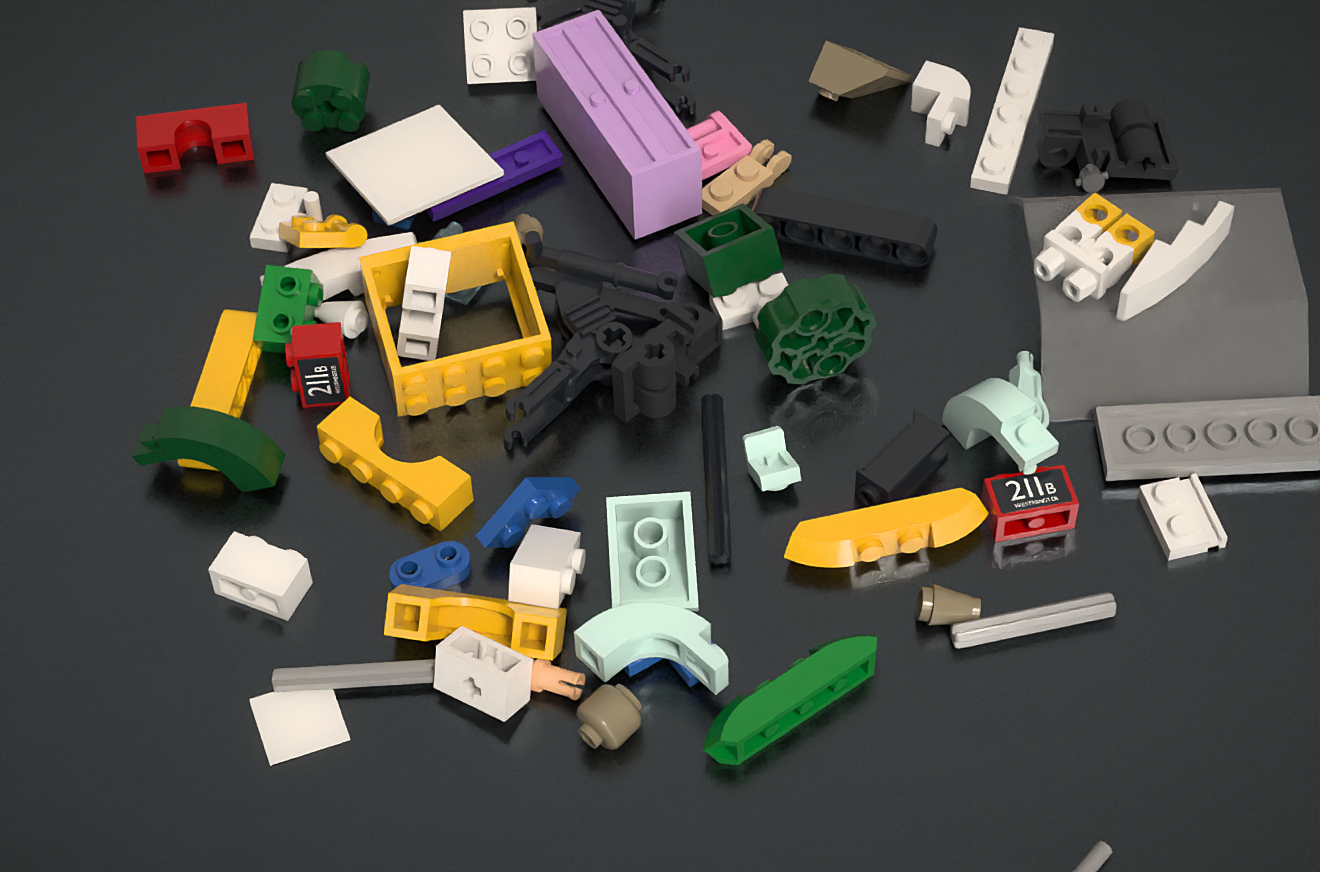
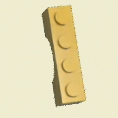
[317,397,474,531]
[384,584,567,661]

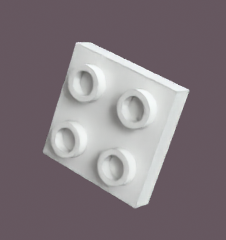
[463,7,537,84]

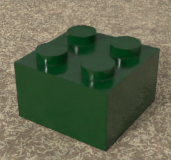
[674,203,784,298]

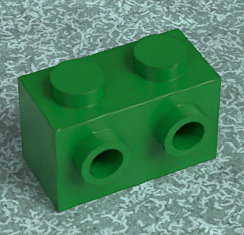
[253,265,324,353]

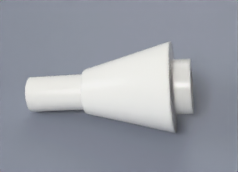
[314,301,368,339]

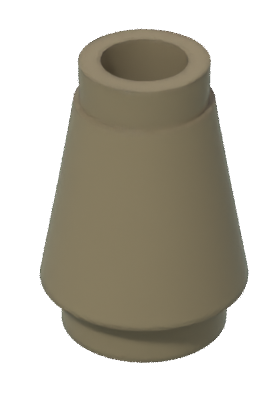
[916,583,981,626]

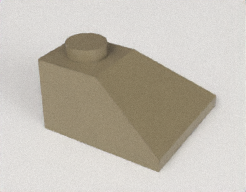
[809,41,913,101]

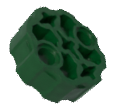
[754,274,877,384]

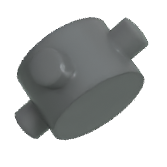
[1075,164,1108,194]

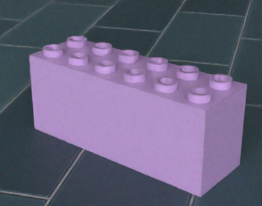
[532,10,702,240]

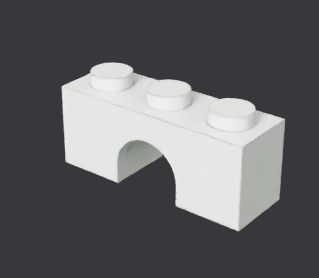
[397,246,451,361]

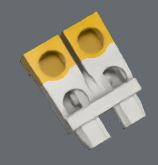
[1034,192,1155,303]

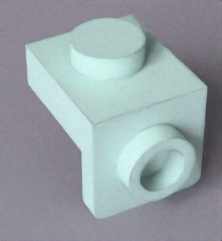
[742,426,801,492]

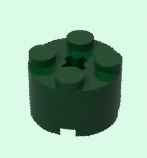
[291,50,370,132]

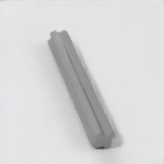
[950,592,1117,649]
[272,659,435,692]

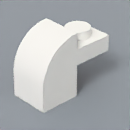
[911,61,971,147]

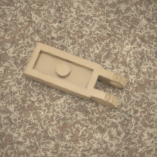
[702,139,792,215]

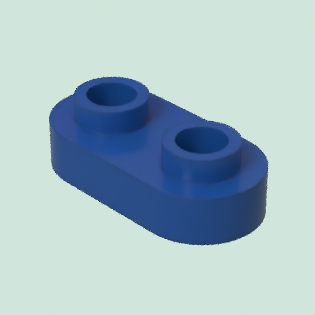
[389,541,471,590]

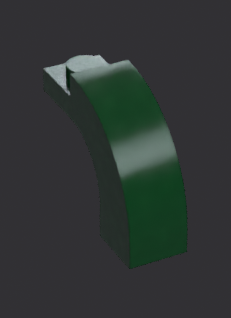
[131,406,286,493]

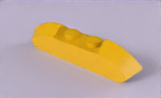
[784,488,989,568]

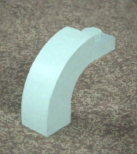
[942,378,1059,471]
[574,602,729,695]

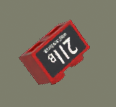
[285,322,350,408]
[981,465,1079,543]

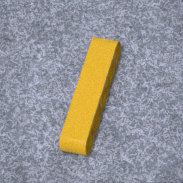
[177,309,261,471]

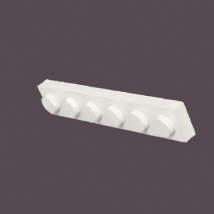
[970,27,1054,195]

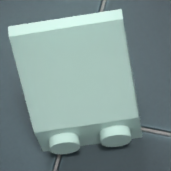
[606,492,699,611]

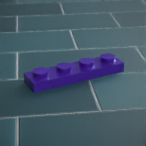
[425,131,563,222]

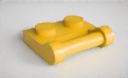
[279,214,367,248]

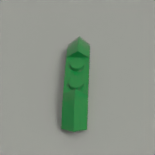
[703,634,878,765]

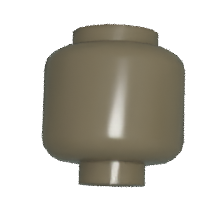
[576,684,642,750]

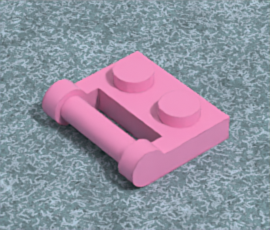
[686,111,752,180]

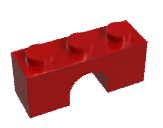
[136,103,254,174]

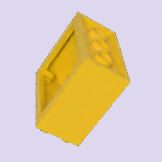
[359,221,552,417]

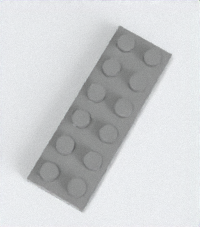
[1094,396,1320,481]

